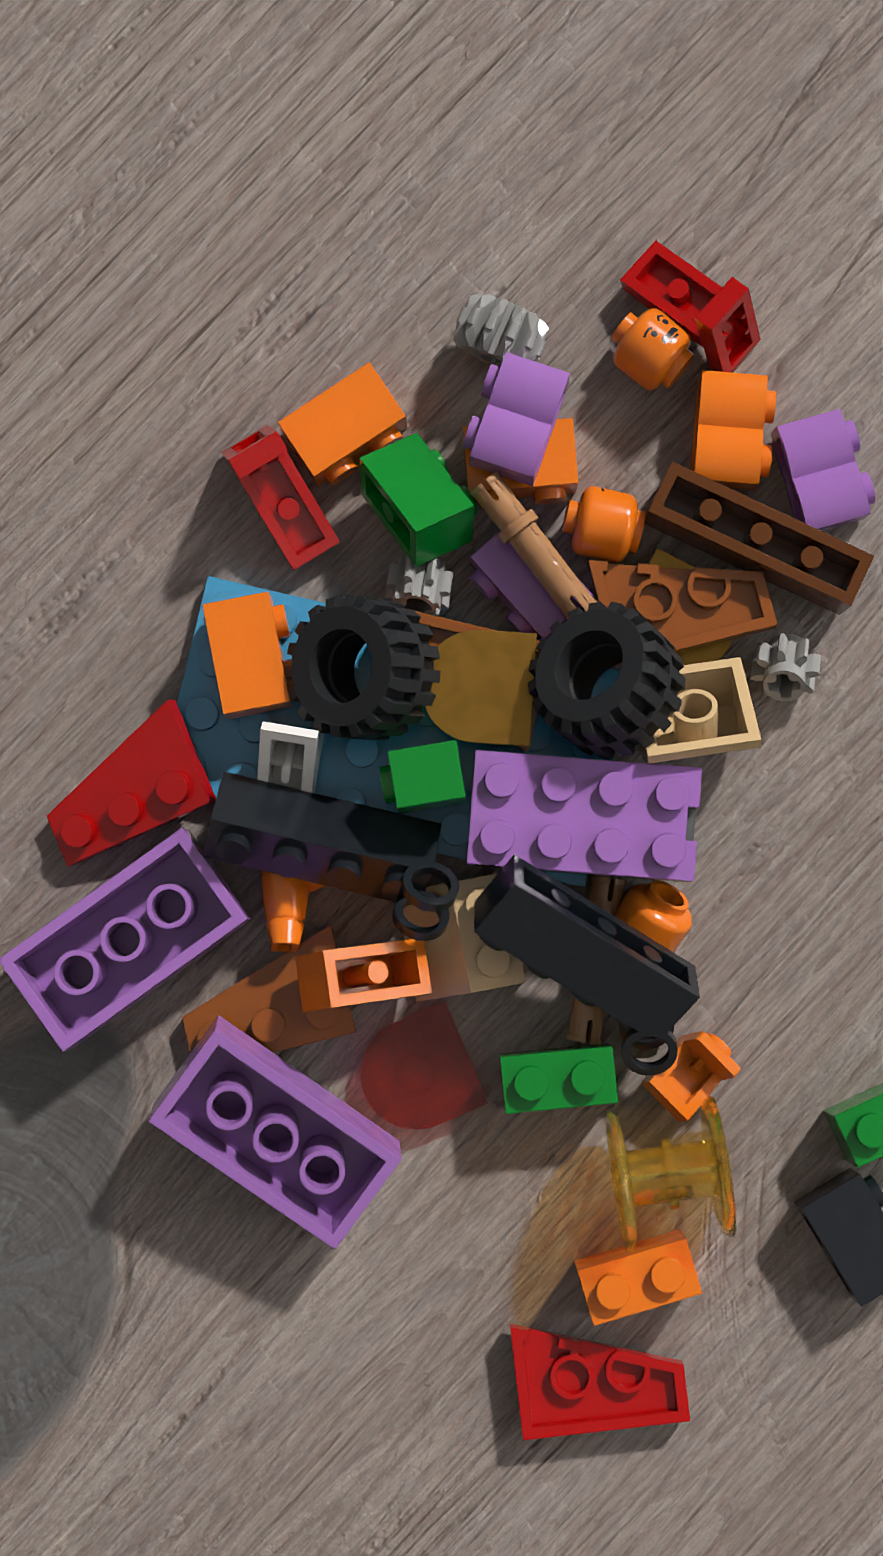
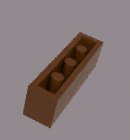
[644,462,874,615]

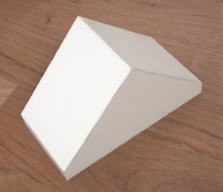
[257,721,324,793]

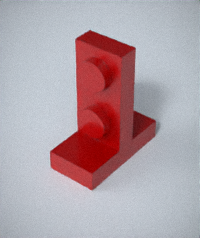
[620,240,761,372]
[221,425,340,570]

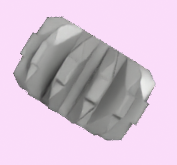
[453,294,549,367]

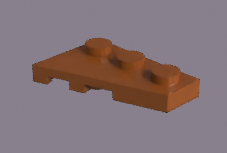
[588,560,778,669]
[182,925,357,1053]

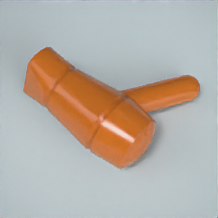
[261,871,325,952]

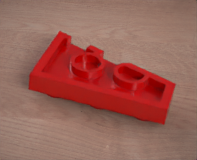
[47,700,216,866]
[510,1323,690,1440]

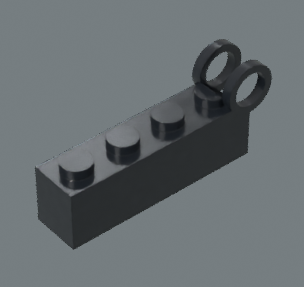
[203,771,459,941]
[474,854,700,1076]

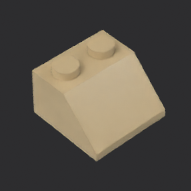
[639,657,762,764]
[403,873,526,1002]

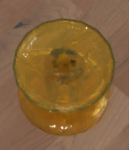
[605,1096,736,1252]

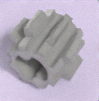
[385,555,453,616]

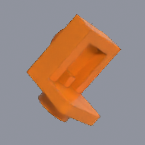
[641,1031,741,1122]

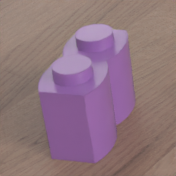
[463,352,570,487]
[771,409,875,531]

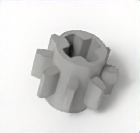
[751,633,821,701]

